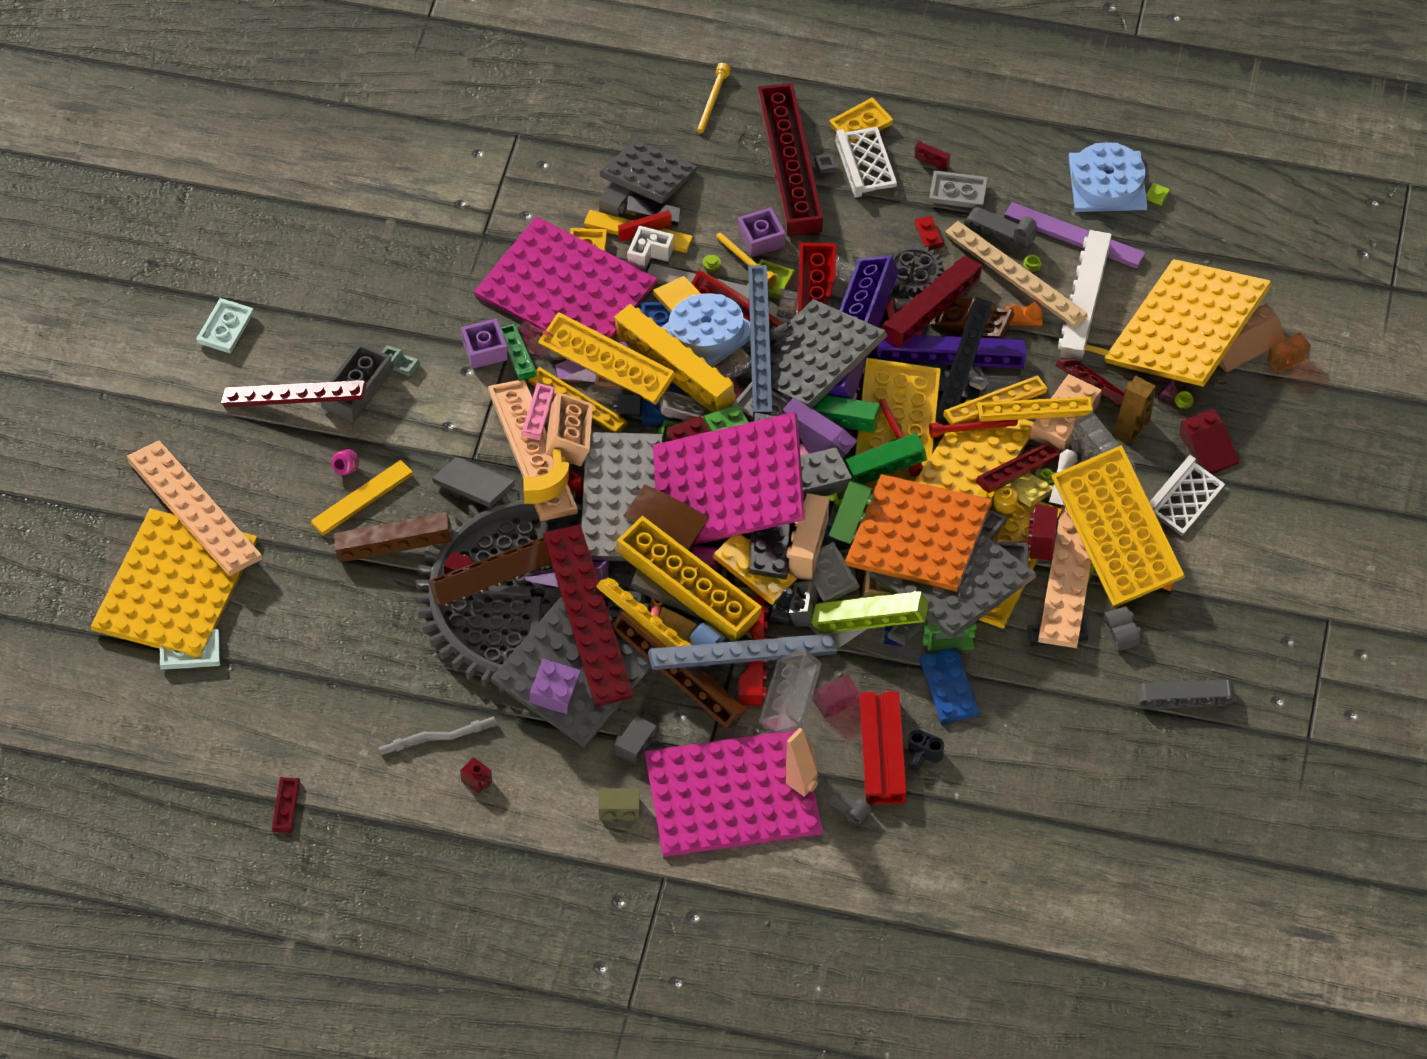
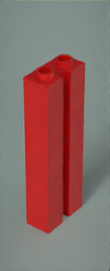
[859,691,906,804]

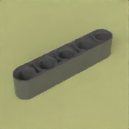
[1137,680,1235,709]

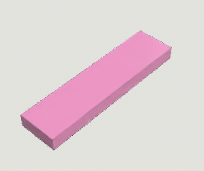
[522,383,555,441]

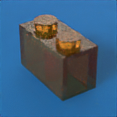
[1267,332,1311,373]

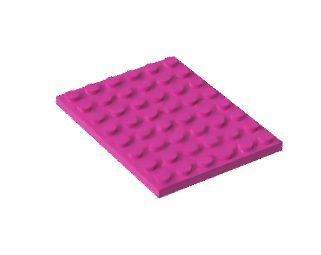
[474,216,657,339]
[653,412,805,545]
[644,729,822,857]

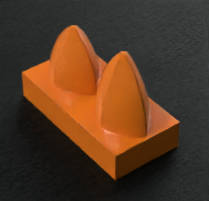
[1005,302,1043,326]

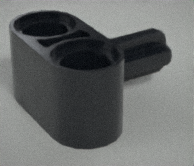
[768,588,794,625]
[908,729,944,771]

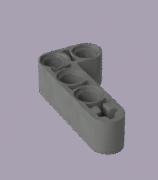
[964,207,1037,252]

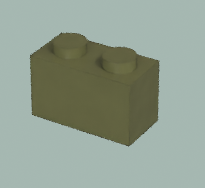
[599,788,640,821]

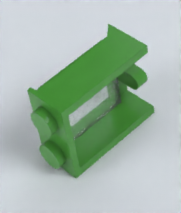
[922,620,976,653]

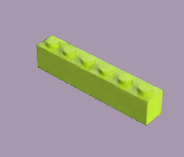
[811,591,929,634]

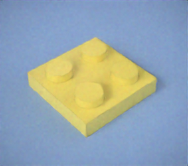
[1005,473,1053,507]

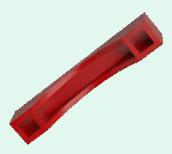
[739,597,768,706]

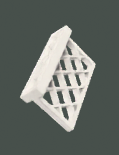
[835,127,897,198]
[1149,455,1225,536]

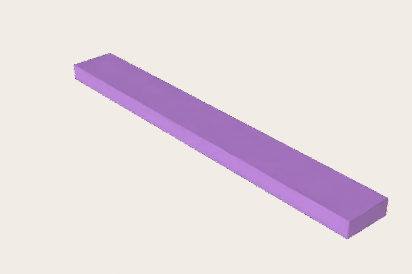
[1004,202,1145,269]

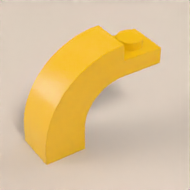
[523,449,569,504]

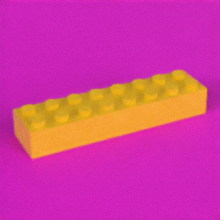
[614,304,736,413]
[616,516,762,642]

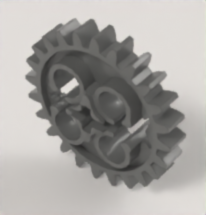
[892,244,944,297]

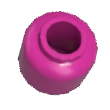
[331,449,359,475]

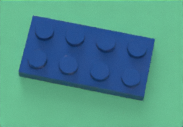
[919,648,979,724]

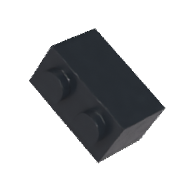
[614,394,641,416]

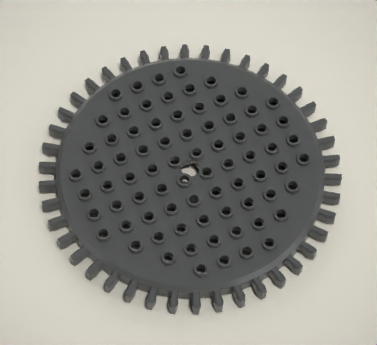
[415,489,655,692]

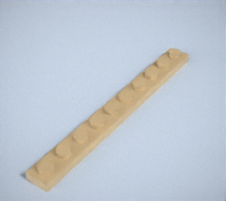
[945,221,1088,328]

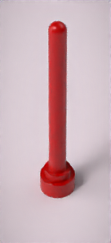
[878,399,924,477]
[929,420,1018,438]

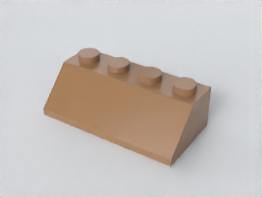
[1219,303,1287,373]

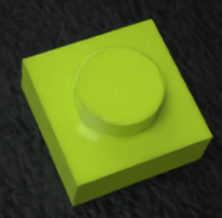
[1146,183,1170,206]

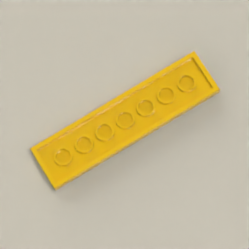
[538,312,676,405]

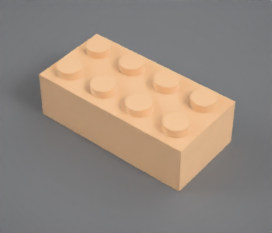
[1031,374,1101,452]
[546,392,593,466]
[787,493,830,581]

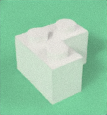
[627,226,674,271]

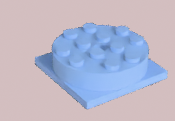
[1068,142,1147,212]
[661,294,750,368]

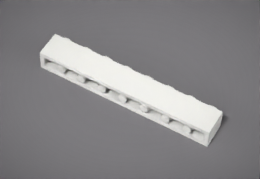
[1058,230,1111,361]

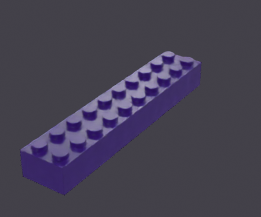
[826,255,899,399]

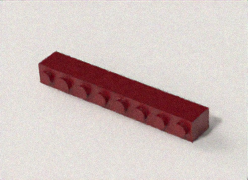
[882,256,982,348]

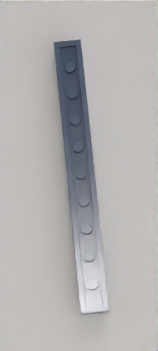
[748,265,772,415]
[648,633,838,670]

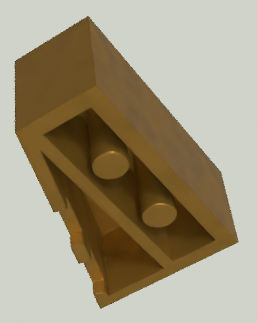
[1113,376,1156,445]

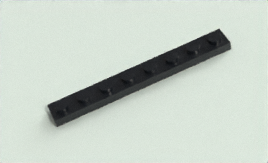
[935,297,993,439]

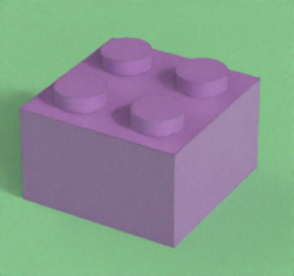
[738,207,785,258]
[461,318,508,369]
[529,659,580,714]

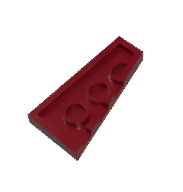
[1056,358,1125,406]

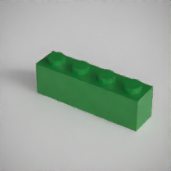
[812,395,880,433]
[846,432,927,485]

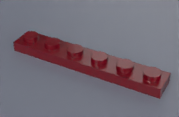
[975,442,1062,493]

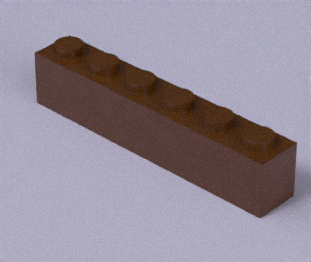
[335,512,452,563]

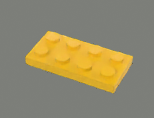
[712,534,797,605]

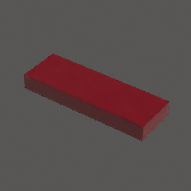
[272,777,300,833]

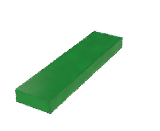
[500,323,537,381]

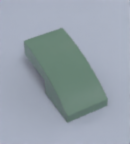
[382,345,420,377]

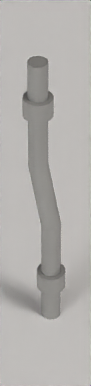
[378,716,496,755]

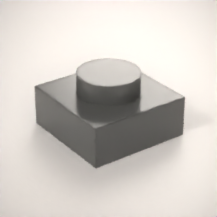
[814,153,837,174]

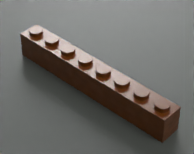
[428,537,552,606]
[612,611,747,729]

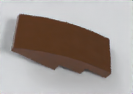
[930,298,1015,339]
[623,484,709,551]

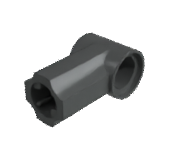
[830,790,872,826]

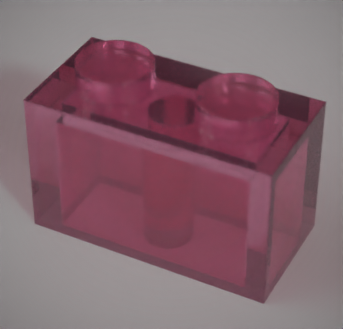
[813,674,860,718]

